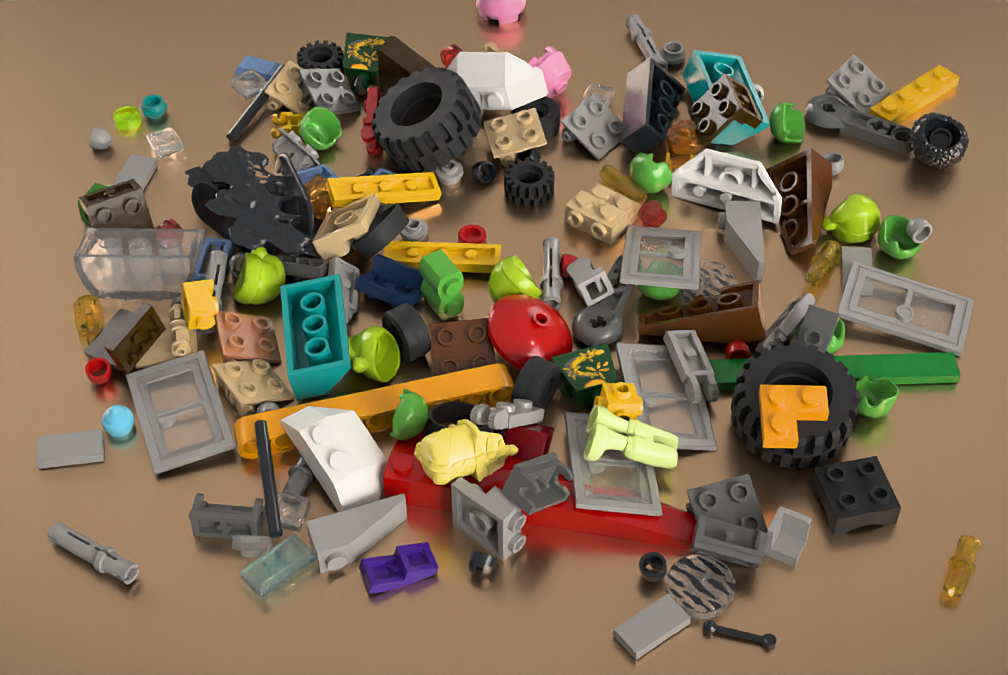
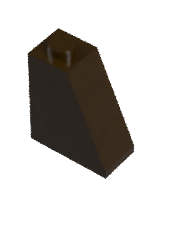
[377,35,436,94]

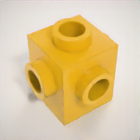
[594,382,643,434]

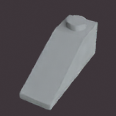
[718,201,765,283]
[306,493,407,573]

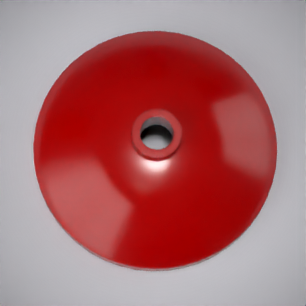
[487,294,573,370]

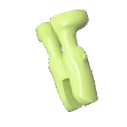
[584,405,679,469]

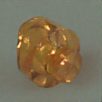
[666,120,703,157]
[304,173,334,217]

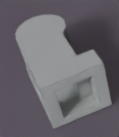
[567,257,615,307]

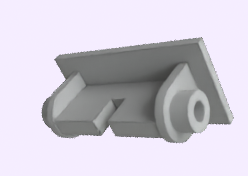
[272,127,320,172]

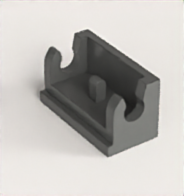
[501,452,575,515]
[189,493,266,541]
[689,514,767,569]

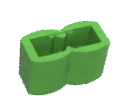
[419,249,464,321]

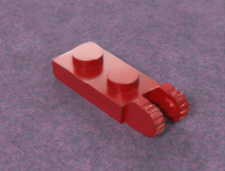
[361,87,383,156]

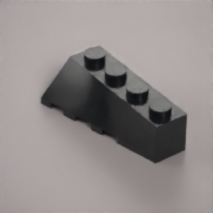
[621,57,686,155]

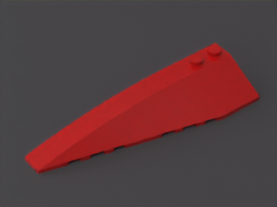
[383,428,696,550]

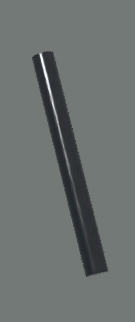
[226,64,285,142]
[254,420,283,538]

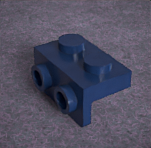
[354,254,423,308]

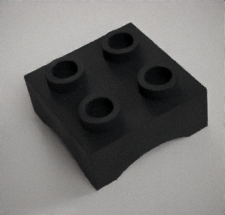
[811,456,901,535]

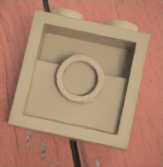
[565,183,644,245]
[312,194,381,260]

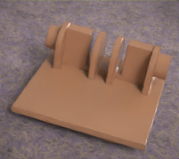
[215,311,281,363]

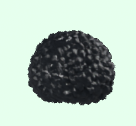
[910,112,969,168]

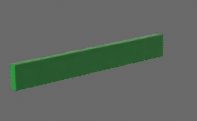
[709,352,960,390]

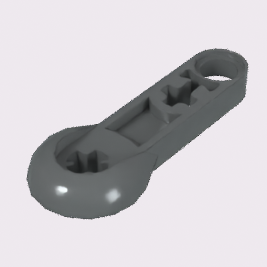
[804,94,912,153]
[571,254,641,346]

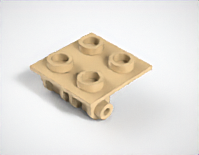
[264,60,312,115]
[483,108,547,167]
[136,304,198,369]
[211,359,295,417]

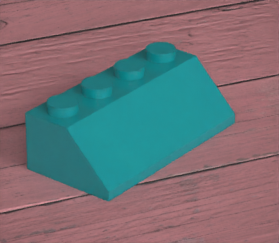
[682,50,770,145]
[280,274,351,400]

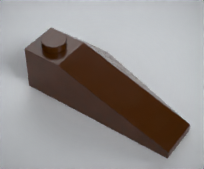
[766,148,832,255]
[637,280,766,345]

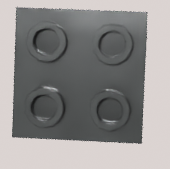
[297,68,362,113]
[686,474,768,533]

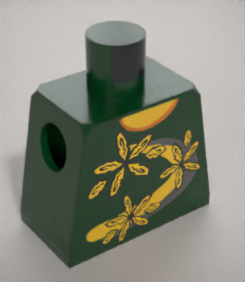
[343,33,389,95]
[551,343,618,411]

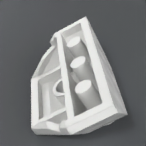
[447,52,548,110]
[671,148,782,224]
[280,406,388,512]

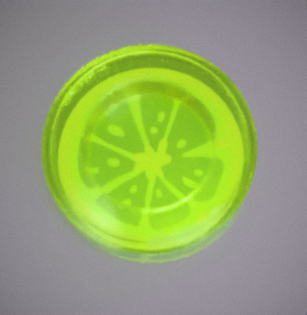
[113,106,142,130]

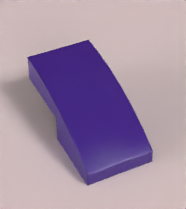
[359,542,439,594]

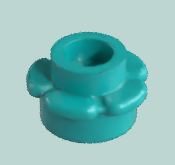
[141,94,167,119]

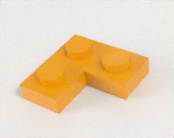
[758,385,829,448]

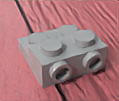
[451,476,526,561]

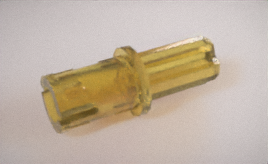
[599,164,648,205]
[804,240,842,286]
[943,535,981,598]

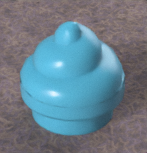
[101,405,134,437]

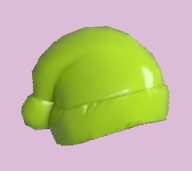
[821,193,882,243]
[233,246,286,305]
[488,255,542,304]
[348,326,400,383]

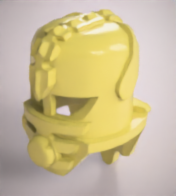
[414,419,518,485]

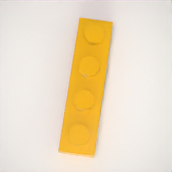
[869,65,960,124]
[325,172,442,207]
[383,241,501,273]

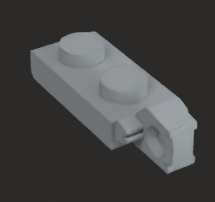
[328,256,360,325]
[755,293,817,351]

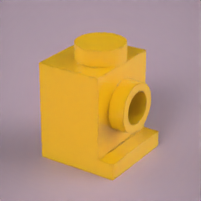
[180,279,219,330]

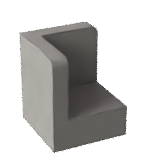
[763,506,812,567]

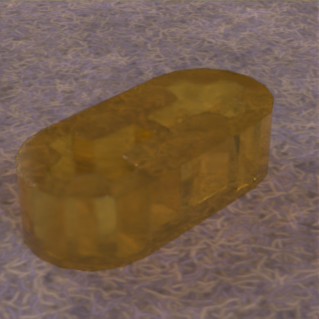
[73,294,105,345]

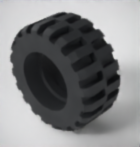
[372,67,482,173]
[731,342,860,468]

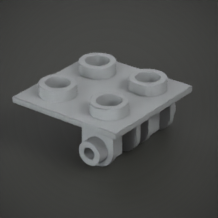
[825,54,891,114]
[560,94,623,160]

